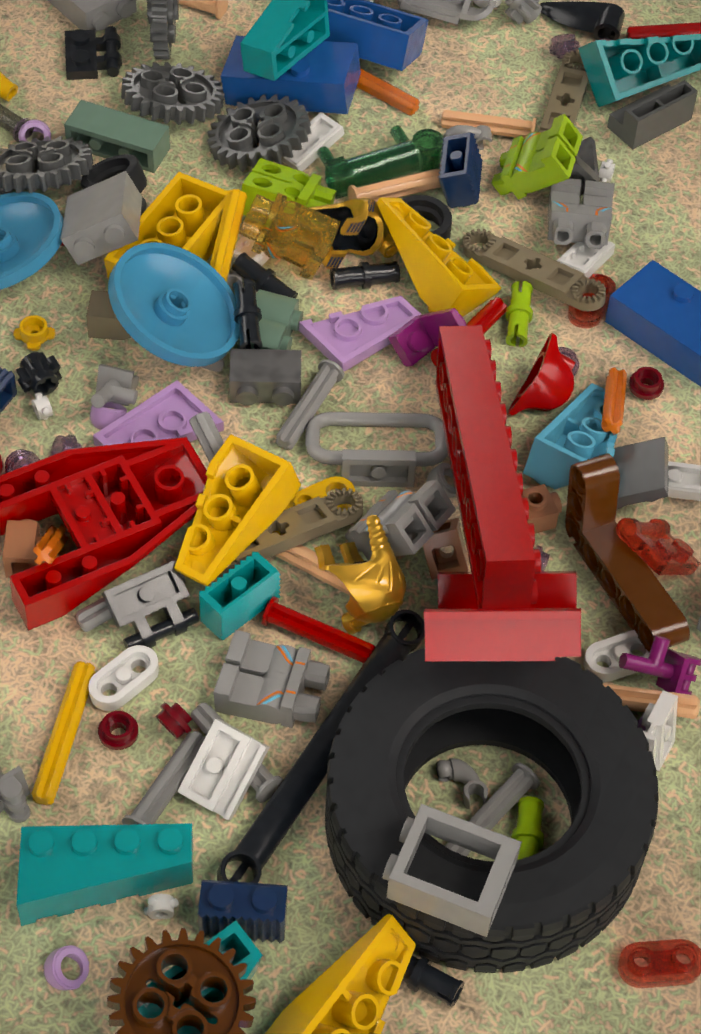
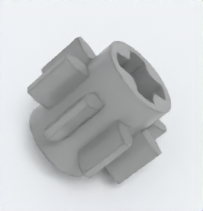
[505,0,542,24]

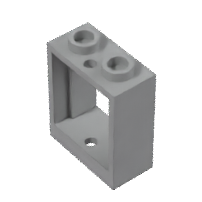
[382,804,521,937]

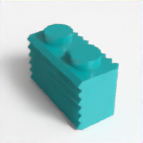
[199,552,281,640]

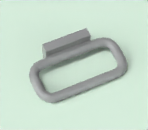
[305,412,448,487]

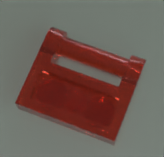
[616,518,701,575]

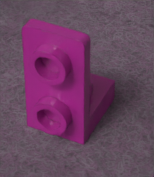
[388,308,466,367]

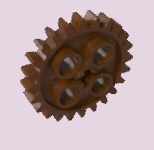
[107,928,256,1034]

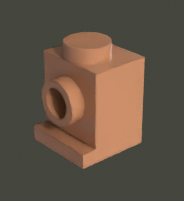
[521,484,562,534]
[423,518,469,580]
[2,519,43,578]

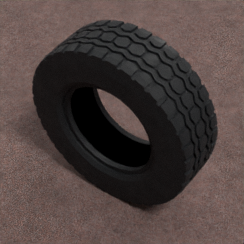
[325,648,659,973]

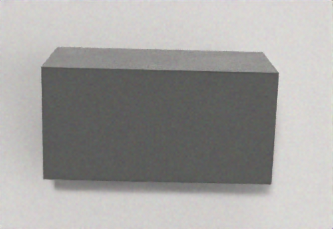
[607,80,698,150]

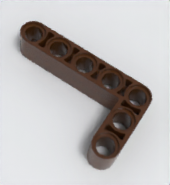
[565,453,690,653]

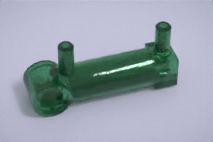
[317,125,444,199]

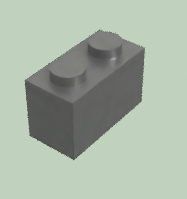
[229,349,301,406]

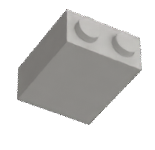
[48,0,137,32]
[61,171,142,265]

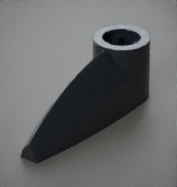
[540,1,625,41]

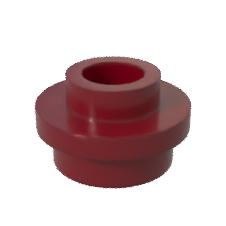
[629,367,664,400]
[155,702,192,739]
[98,710,139,750]

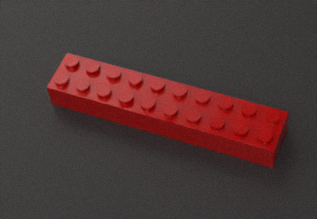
[435,325,541,609]

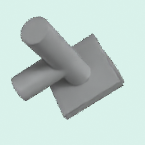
[91,364,139,408]
[0,766,31,823]

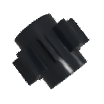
[16,352,62,396]

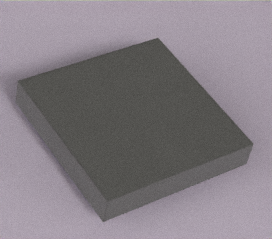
[613,437,669,509]

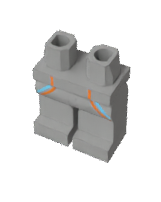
[547,178,615,249]
[345,480,456,561]
[213,630,330,728]

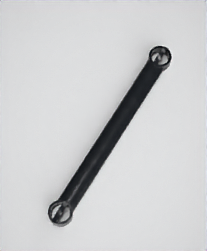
[217,609,425,883]

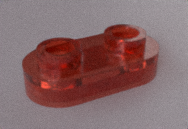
[568,274,616,329]
[618,939,701,988]

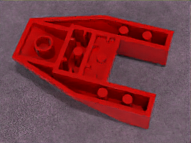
[0,437,207,631]

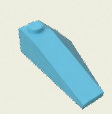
[523,383,617,489]

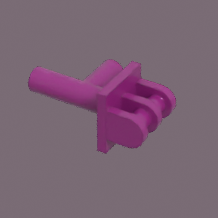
[619,635,701,695]

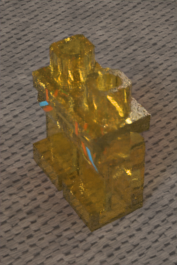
[238,192,341,280]

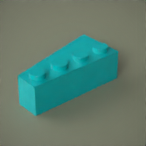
[578,34,701,107]
[16,823,193,926]

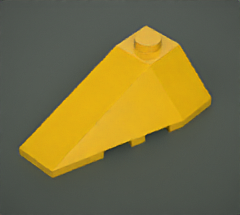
[376,197,501,317]
[174,434,301,586]
[265,914,416,1034]

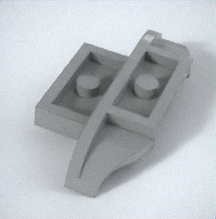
[397,0,496,25]

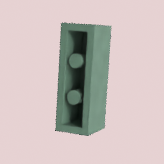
[64,100,170,173]

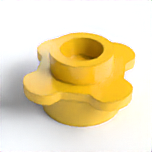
[13,315,56,351]

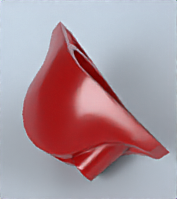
[507,333,576,416]

